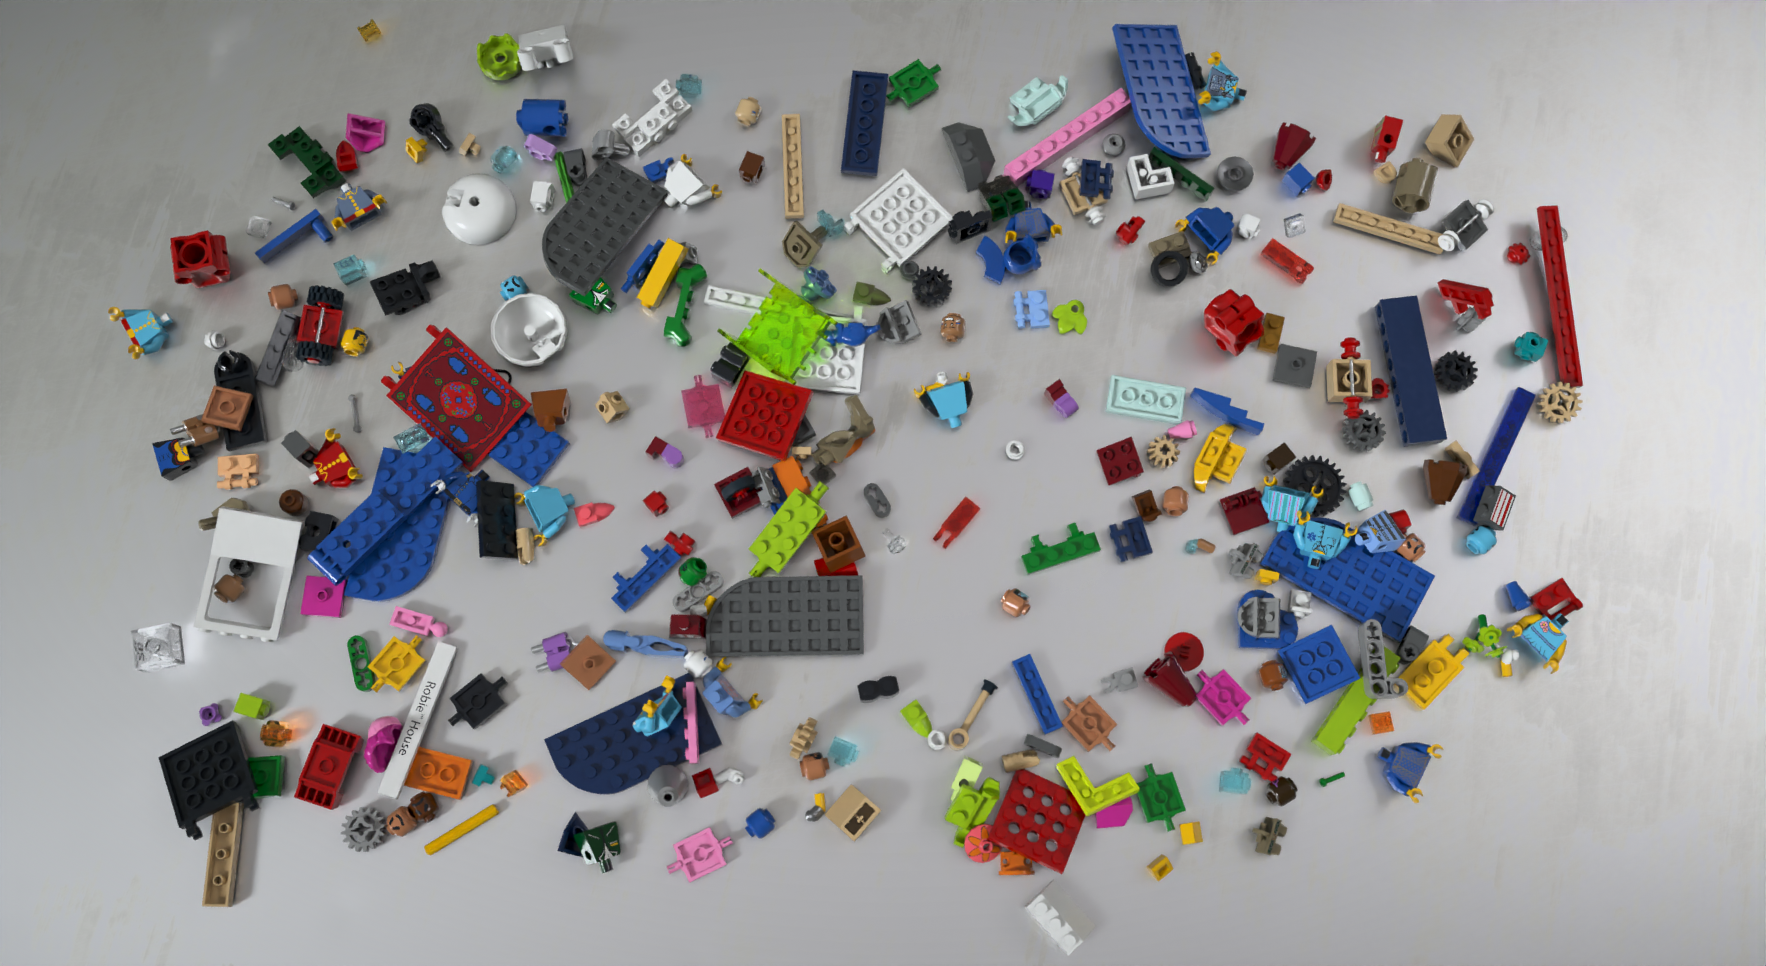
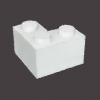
[1126,154,1174,200]

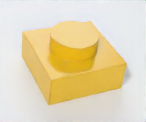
[1255,569,1280,585]

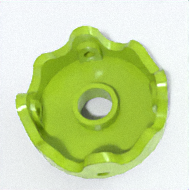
[477,33,522,80]

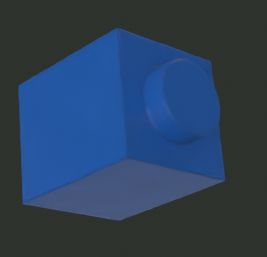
[1282,162,1314,196]

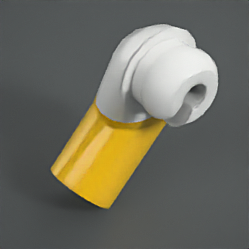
[925,371,948,393]
[689,595,717,617]
[1500,649,1519,677]

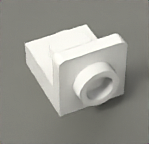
[1288,589,1312,618]

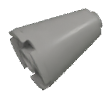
[647,765,688,807]

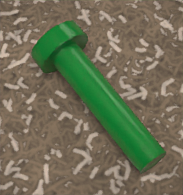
[1319,772,1345,787]

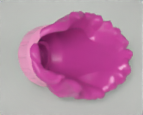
[364,716,403,773]

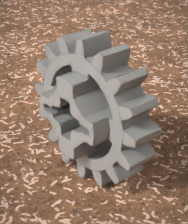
[341,807,387,852]

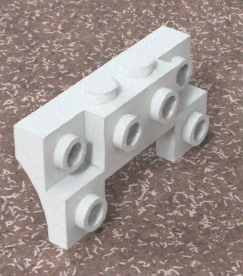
[612,79,692,157]

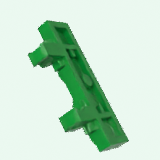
[1021,523,1101,575]

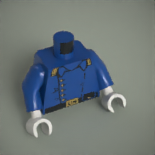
[431,470,490,527]

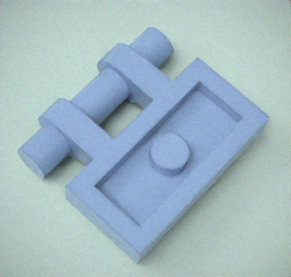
[1013,290,1050,329]

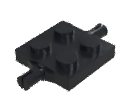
[448,673,507,730]

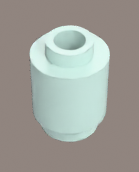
[1348,481,1373,511]

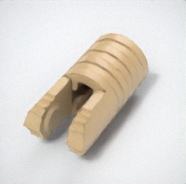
[515,528,535,566]
[1001,749,1040,773]

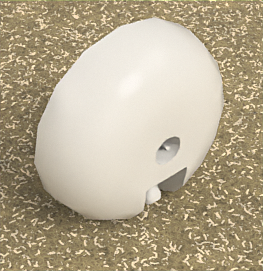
[442,174,517,245]
[491,293,567,367]

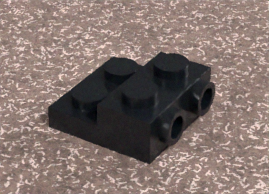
[947,210,992,244]

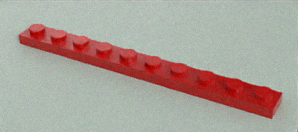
[1537,205,1583,388]

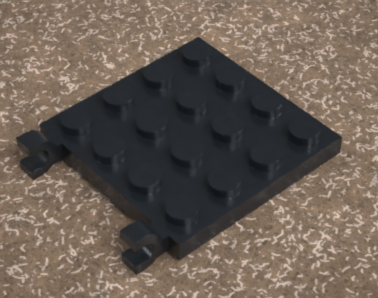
[158,720,260,840]

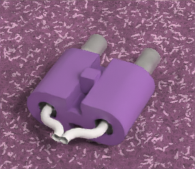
[531,632,579,672]

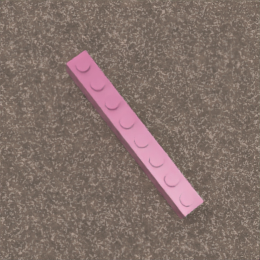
[1003,88,1131,189]

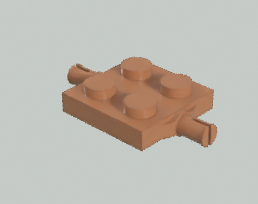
[1061,695,1118,752]

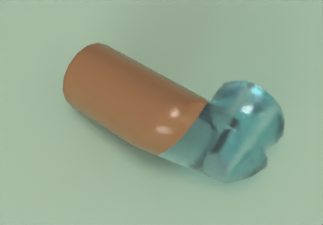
[1185,538,1216,554]

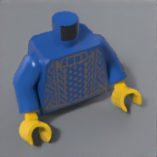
[1005,201,1062,243]
[1377,742,1444,803]

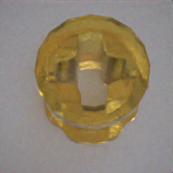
[357,19,381,42]

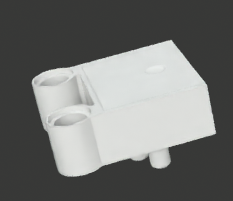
[517,25,574,71]

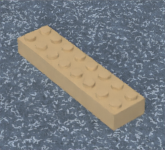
[202,803,244,907]

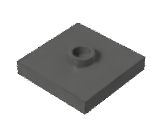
[1273,343,1317,388]

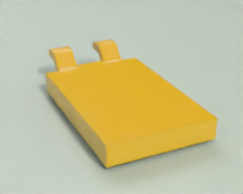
[1394,634,1469,710]

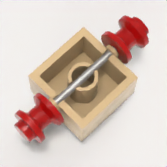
[1326,337,1372,419]

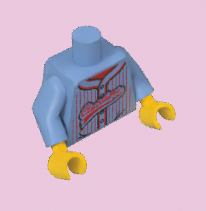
[702,657,763,718]

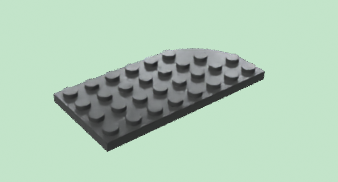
[542,157,668,296]
[706,575,864,657]

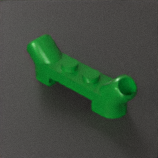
[664,264,707,347]

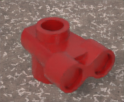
[1116,216,1145,245]
[664,530,696,556]

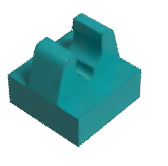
[472,764,495,787]

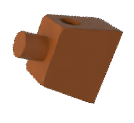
[531,389,571,432]

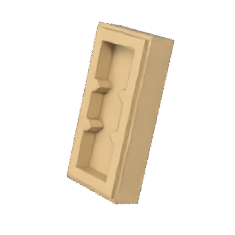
[1445,440,1480,479]

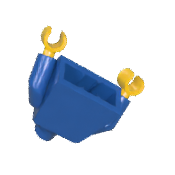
[1175,207,1234,266]

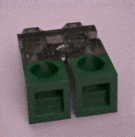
[978,175,1026,222]

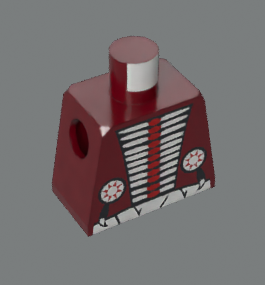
[669,614,707,639]

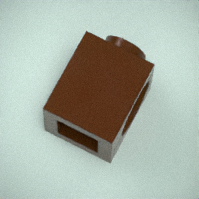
[739,151,765,184]

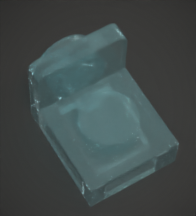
[817,209,845,237]

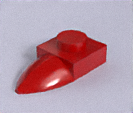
[336,140,358,172]

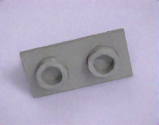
[1456,307,1486,332]
[751,467,780,508]

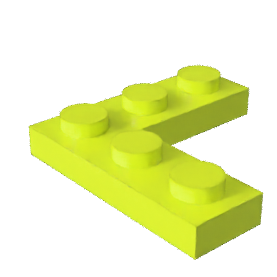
[1056,756,1140,817]

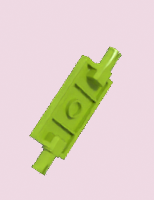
[749,481,829,577]

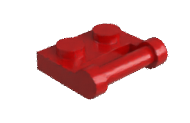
[1530,578,1583,620]

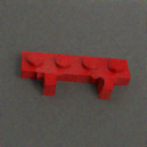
[1437,279,1494,320]

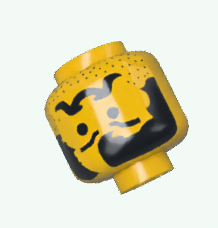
[341,327,369,356]

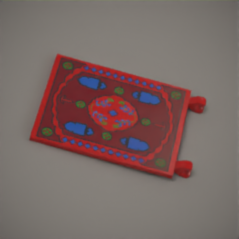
[381,325,532,472]

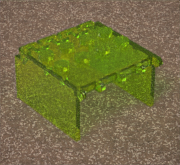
[717,268,838,385]

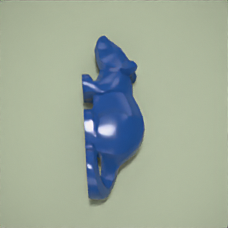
[818,323,881,347]

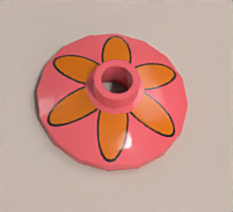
[964,824,1002,863]

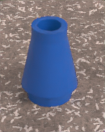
[1505,581,1532,611]

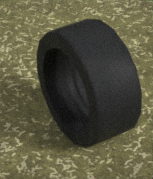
[1150,251,1188,287]

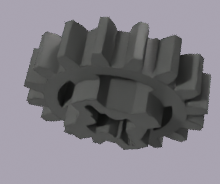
[1342,410,1386,452]

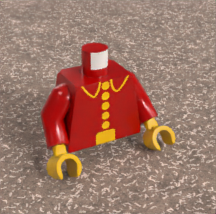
[309,428,363,488]

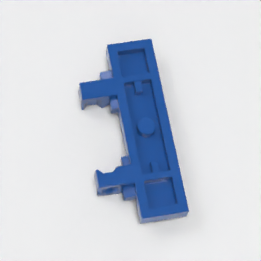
[611,544,682,613]

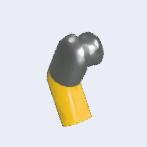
[805,793,826,822]

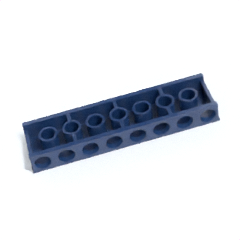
[1375,295,1447,447]

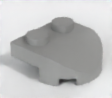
[876,300,922,344]
[1237,597,1280,638]

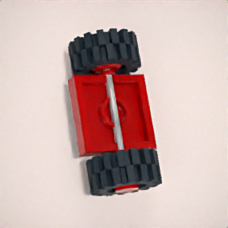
[296,285,344,366]

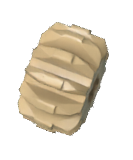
[1147,435,1180,468]

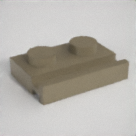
[1148,231,1192,268]

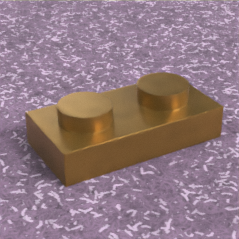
[1257,313,1285,354]

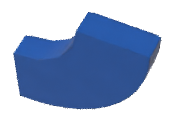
[976,236,1005,285]

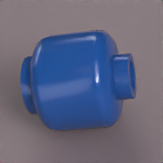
[745,808,776,839]

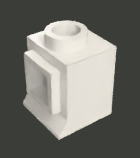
[530,181,555,212]

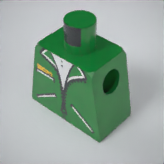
[569,277,617,314]

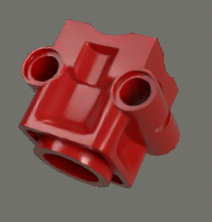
[170,230,231,288]
[1204,289,1264,357]

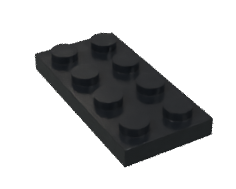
[476,480,518,560]

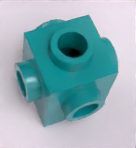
[1514,332,1548,362]

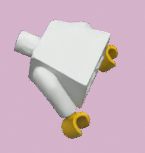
[664,154,722,208]

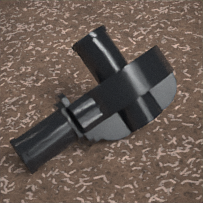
[409,103,454,152]

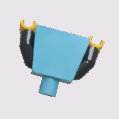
[914,372,973,428]

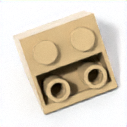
[825,784,881,842]

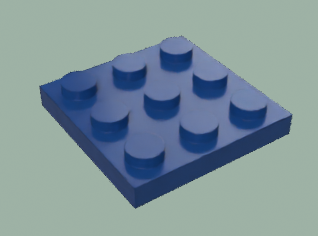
[489,412,570,487]
[1278,625,1360,704]

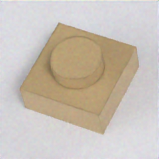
[792,447,812,459]

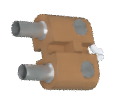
[170,414,221,447]

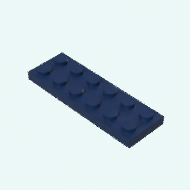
[841,70,888,176]

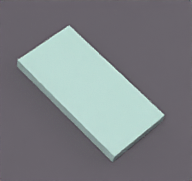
[1106,375,1186,425]

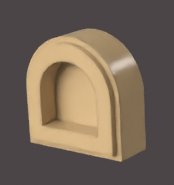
[1373,161,1397,184]

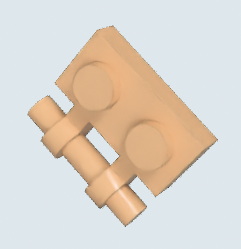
[217,454,259,490]

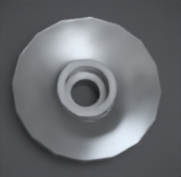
[1217,156,1254,191]

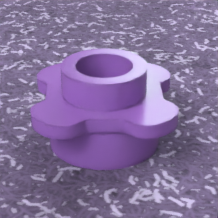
[199,703,222,726]

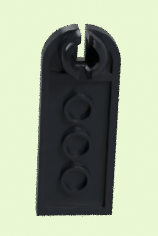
[214,350,267,452]

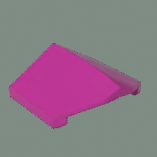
[345,113,385,152]
[1094,787,1133,828]

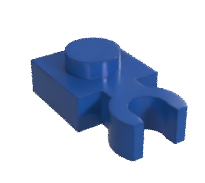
[643,157,674,183]

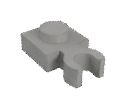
[1101,667,1138,693]

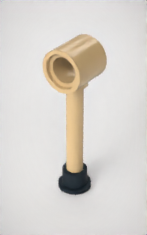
[948,679,998,751]

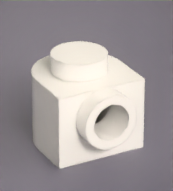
[1236,214,1261,239]

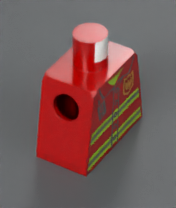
[1371,115,1403,163]

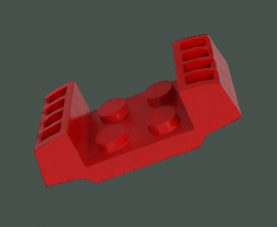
[294,724,364,810]

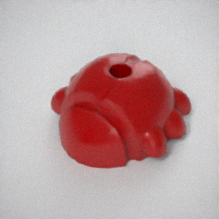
[1316,169,1332,191]
[1507,243,1531,265]
[1370,378,1390,399]

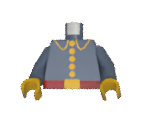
[331,183,387,231]

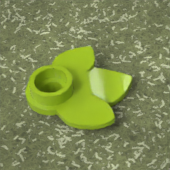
[1052,300,1087,334]

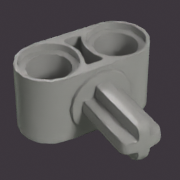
[592,129,630,161]

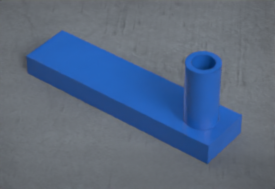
[255,209,334,263]

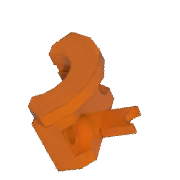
[999,852,1035,875]

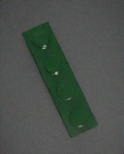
[1149,147,1215,201]

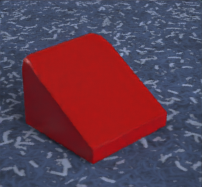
[692,768,719,798]

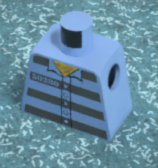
[1355,510,1406,553]

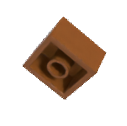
[812,515,866,573]

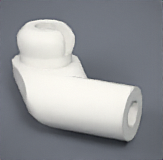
[714,767,744,785]

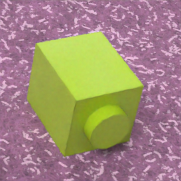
[233,693,270,720]

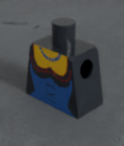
[152,438,205,481]

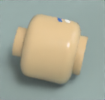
[735,97,762,126]

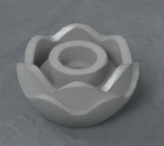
[1102,133,1125,156]
[1188,251,1208,273]

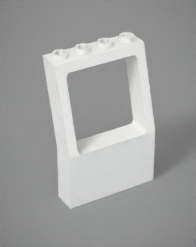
[193,506,304,642]

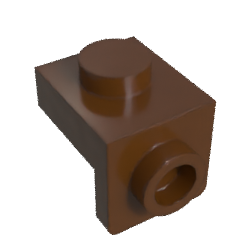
[1132,489,1162,522]

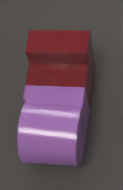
[1044,379,1079,418]
[645,436,684,468]

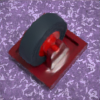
[714,467,761,519]

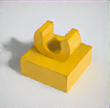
[406,137,427,163]

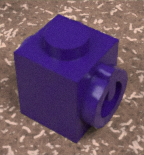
[1026,169,1055,200]

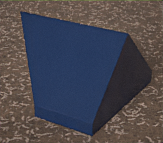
[557,812,589,857]

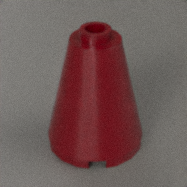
[1142,651,1197,707]

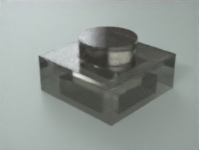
[809,462,836,485]

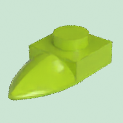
[900,699,932,738]

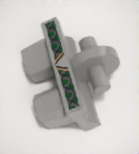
[1229,543,1263,579]

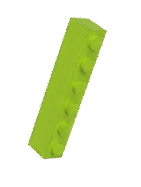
[1311,646,1401,755]

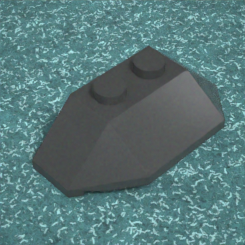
[942,122,995,192]

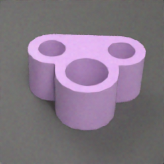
[524,134,558,161]

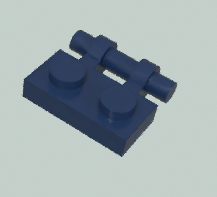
[1079,159,1114,200]
[1109,516,1153,563]

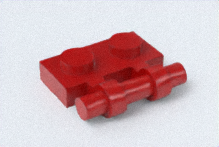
[1239,732,1292,782]

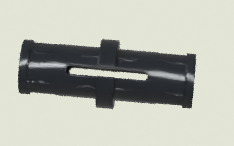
[1185,52,1206,90]

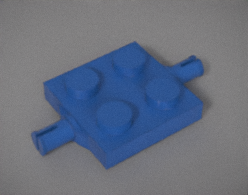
[620,239,665,293]

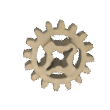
[1537,382,1583,423]
[789,717,818,760]

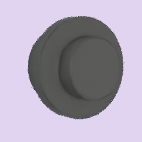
[901,261,919,279]

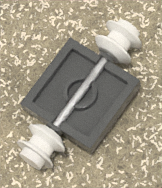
[1438,199,1494,251]

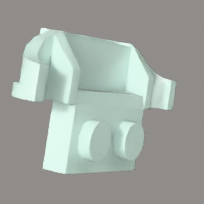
[1008,75,1068,126]

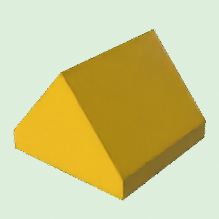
[1179,822,1203,845]
[1147,854,1173,881]

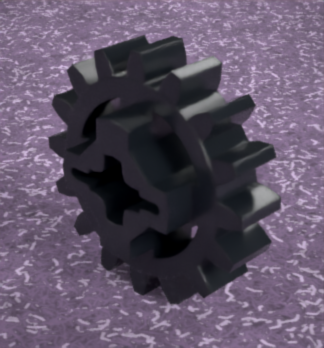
[912,266,952,307]
[1434,350,1478,392]

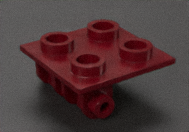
[1097,436,1144,486]
[1219,487,1270,535]

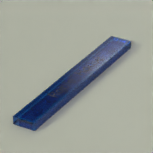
[1457,387,1536,526]

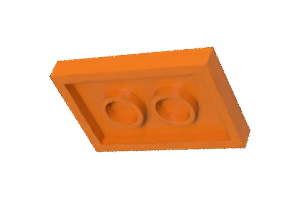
[404,747,473,800]

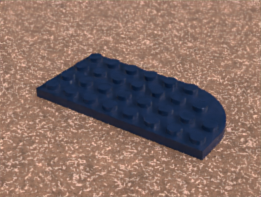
[544,673,723,794]

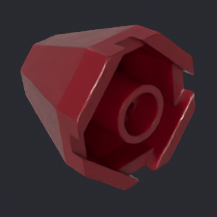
[1273,122,1316,171]

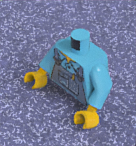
[1198,52,1247,111]

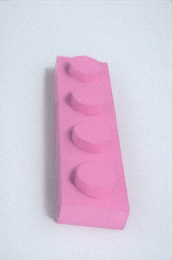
[683,682,700,764]

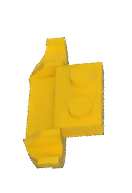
[1194,424,1247,493]

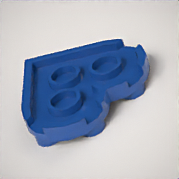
[1237,590,1298,649]

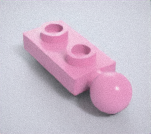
[389,606,448,637]

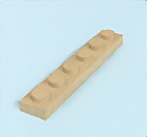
[782,114,804,219]
[1333,203,1443,254]

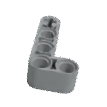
[1358,619,1408,699]

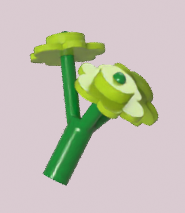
[1462,614,1507,658]

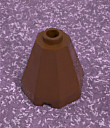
[1423,459,1468,505]

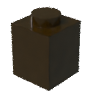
[1263,442,1296,475]

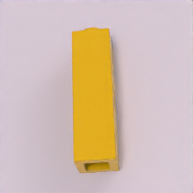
[636,238,689,309]

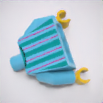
[1261,476,1324,532]

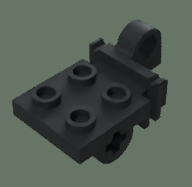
[370,260,440,316]

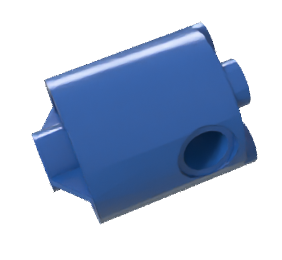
[516,99,568,137]

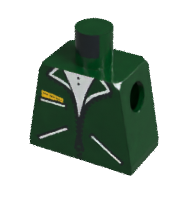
[574,821,621,873]

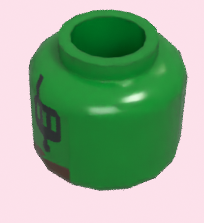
[678,557,707,586]

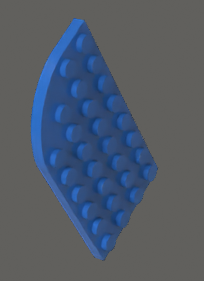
[1112,24,1211,158]
[344,447,458,602]
[1260,517,1435,643]

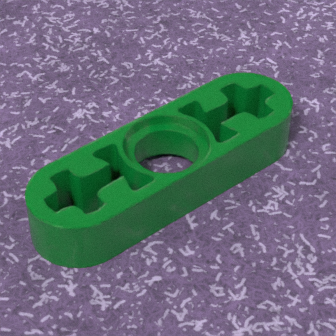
[347,635,376,692]

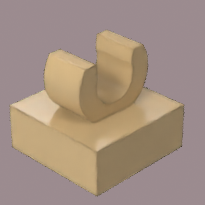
[459,133,481,156]

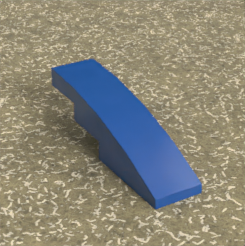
[1190,388,1265,435]

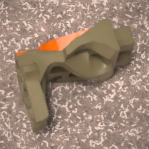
[811,394,875,466]

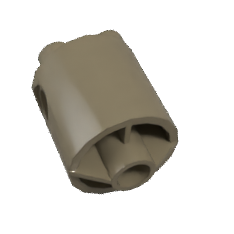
[1392,158,1438,213]

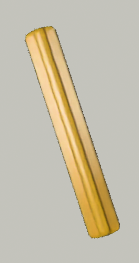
[424,804,499,855]

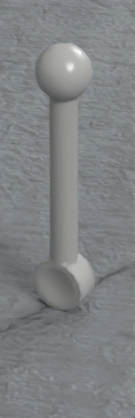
[348,394,362,433]

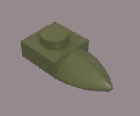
[853,282,891,305]

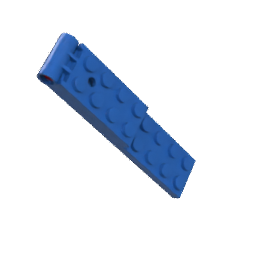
[307,436,464,586]

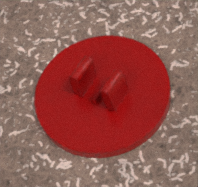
[1164,632,1204,672]

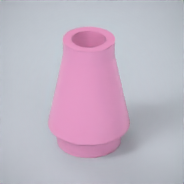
[1167,420,1197,439]

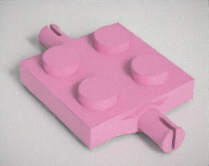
[666,827,733,883]

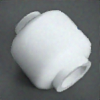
[683,649,713,679]

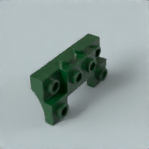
[267,126,347,199]

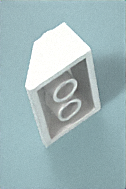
[1025,879,1096,956]

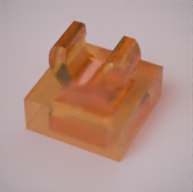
[1368,711,1394,735]
[500,770,528,797]

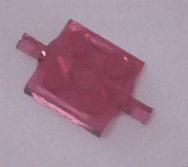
[681,375,725,438]

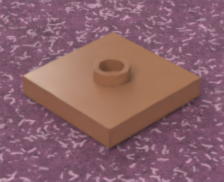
[201,385,253,431]
[560,635,616,690]

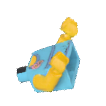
[1507,613,1569,674]

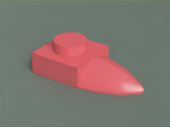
[574,502,615,528]

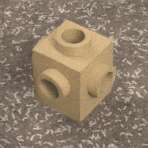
[595,391,629,423]

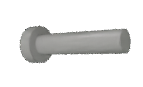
[272,197,295,210]

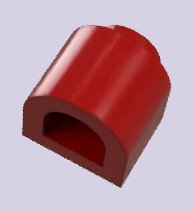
[642,491,669,517]
[1389,509,1412,534]

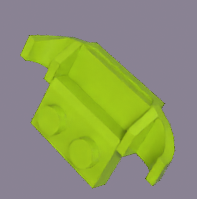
[945,777,1000,848]

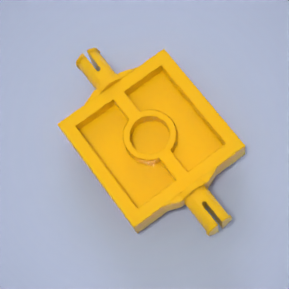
[367,635,426,693]

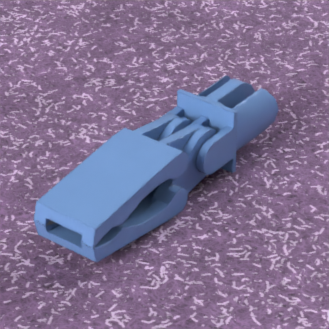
[603,630,688,658]

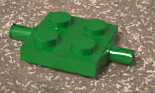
[886,59,941,107]
[1137,763,1186,832]

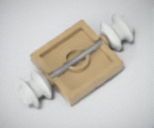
[1059,157,1108,226]

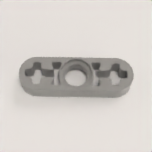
[673,571,724,612]

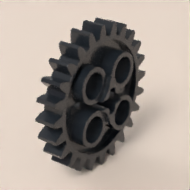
[1283,455,1347,517]

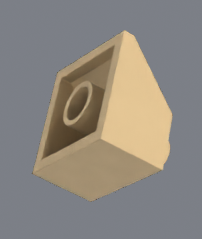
[1425,114,1474,167]

